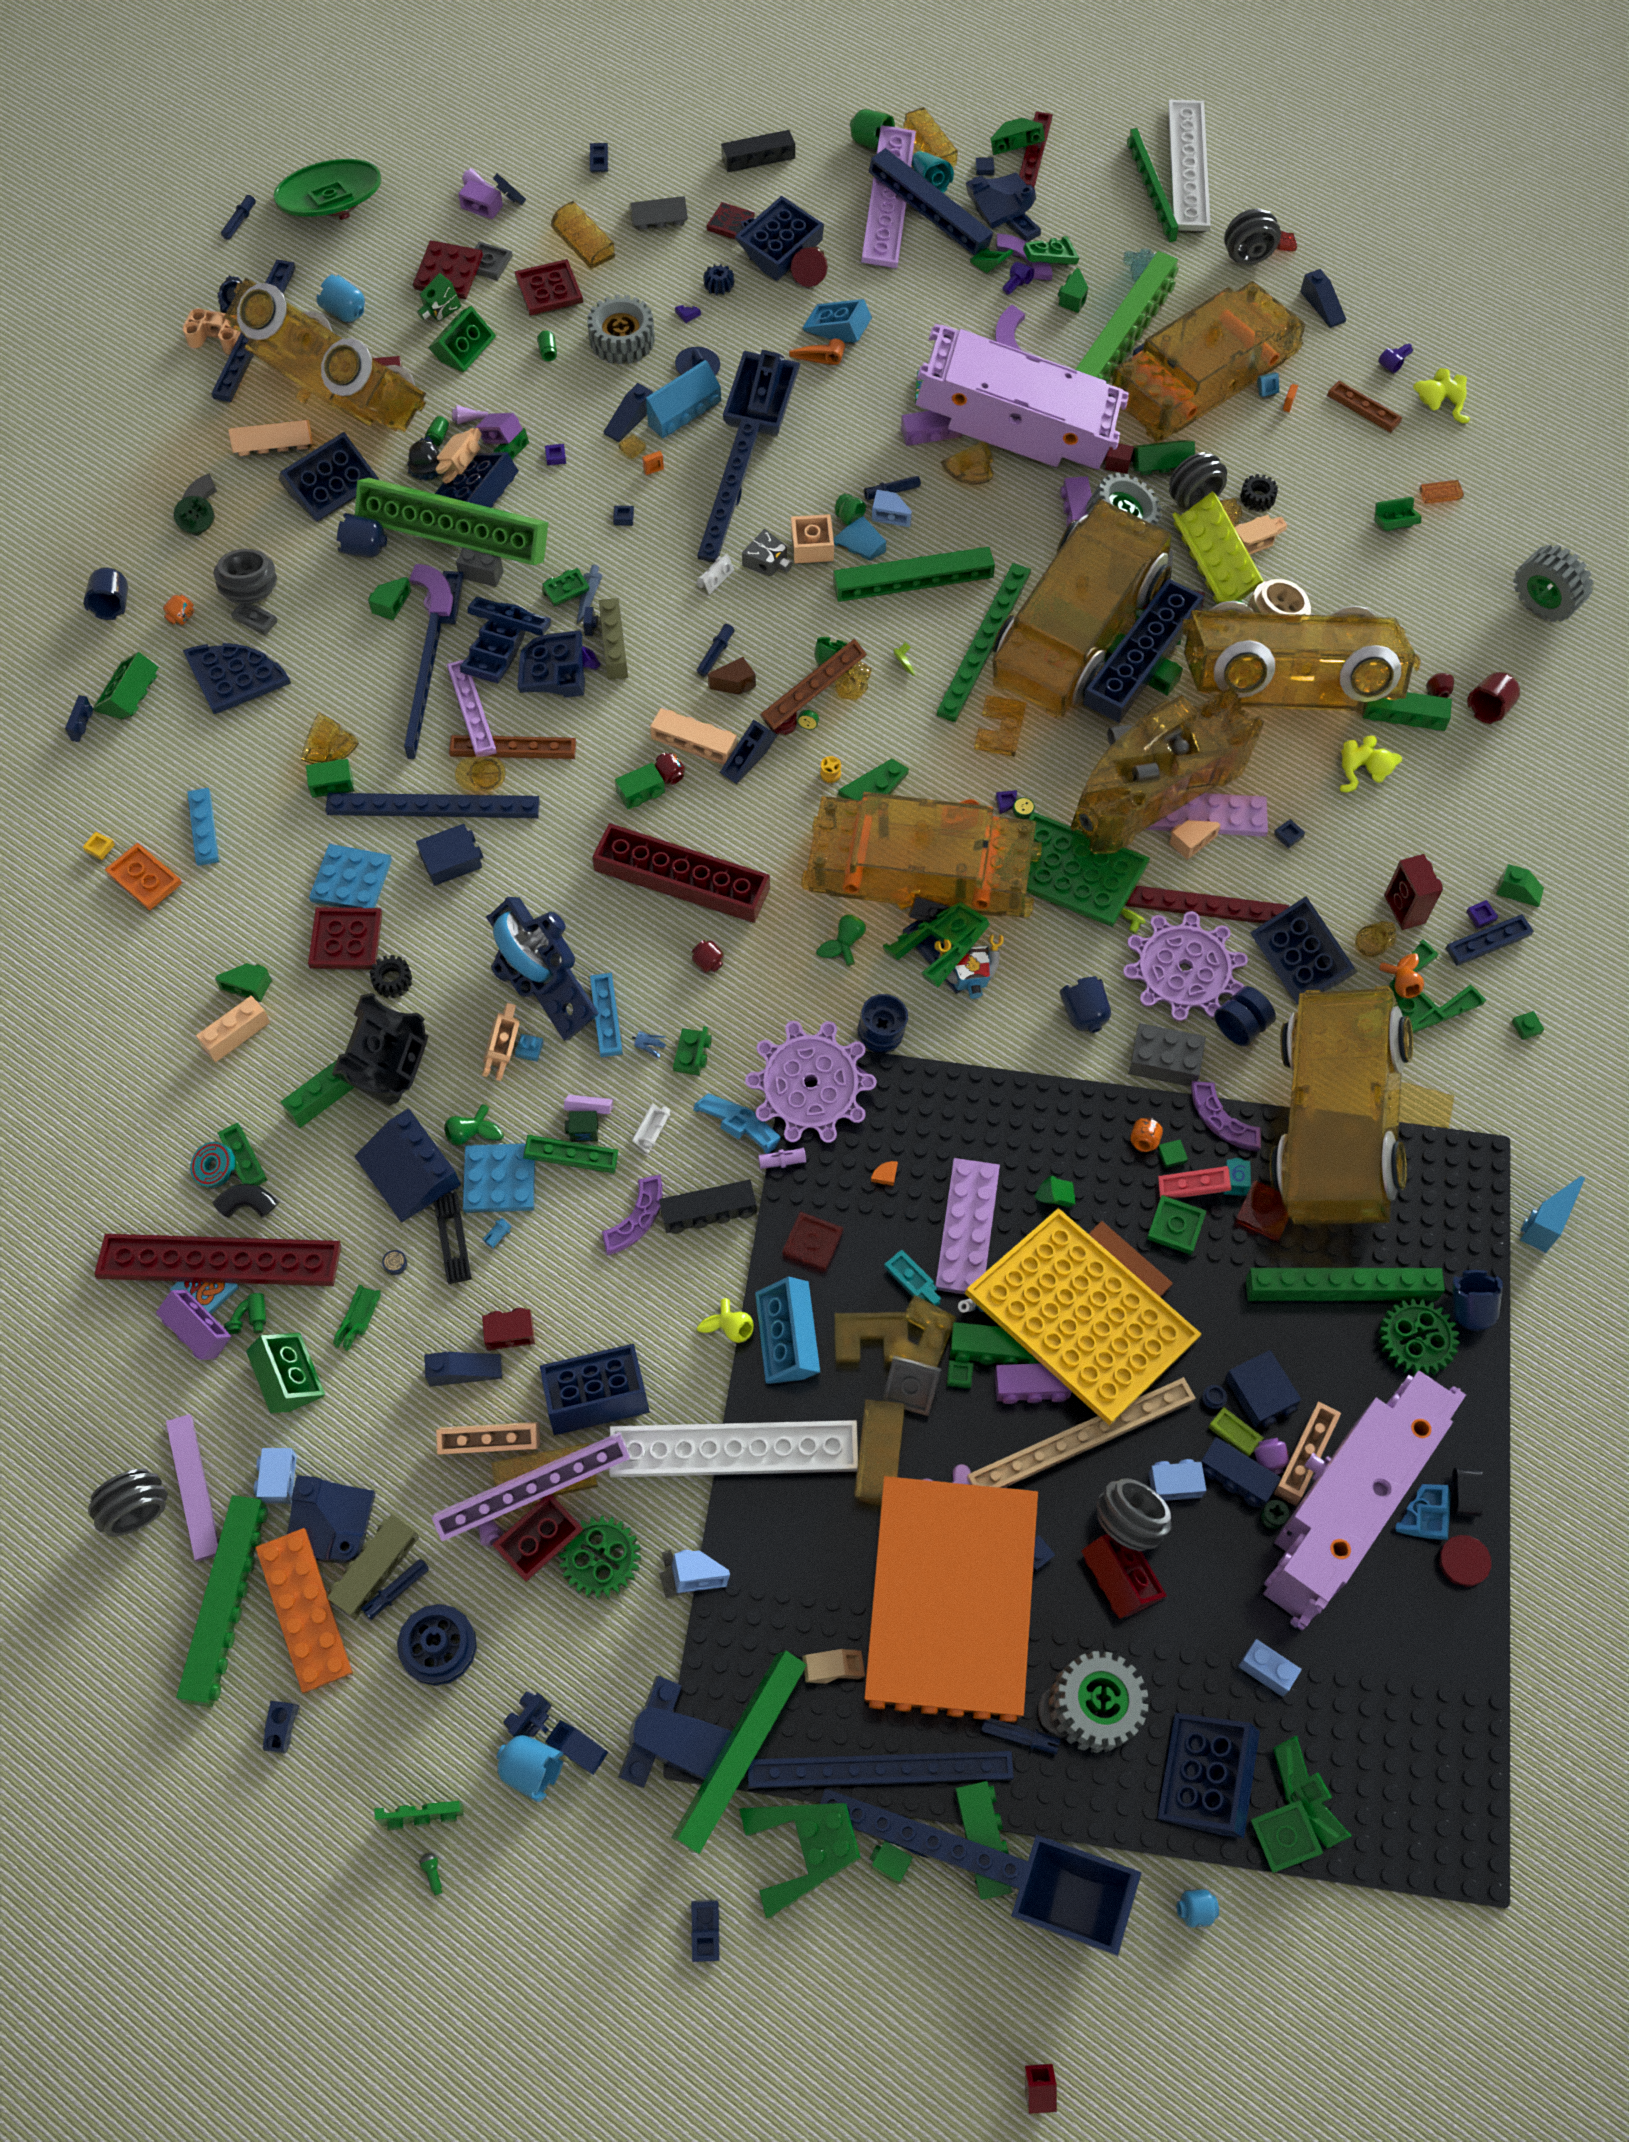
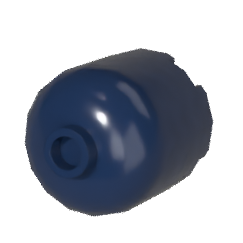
[337,513,387,558]
[83,567,128,620]
[1059,976,1111,1033]
[1452,1270,1503,1331]

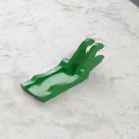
[333,1285,381,1351]

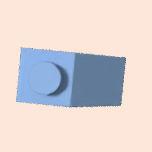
[872,490,912,527]
[672,1550,730,1593]

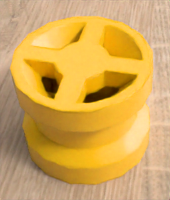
[820,756,841,783]

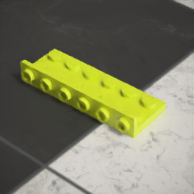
[1172,491,1264,604]

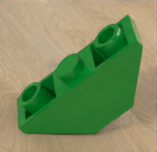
[990,118,1045,156]

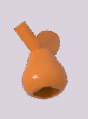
[1379,953,1424,999]

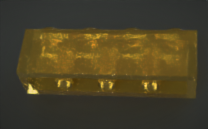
[903,107,958,167]

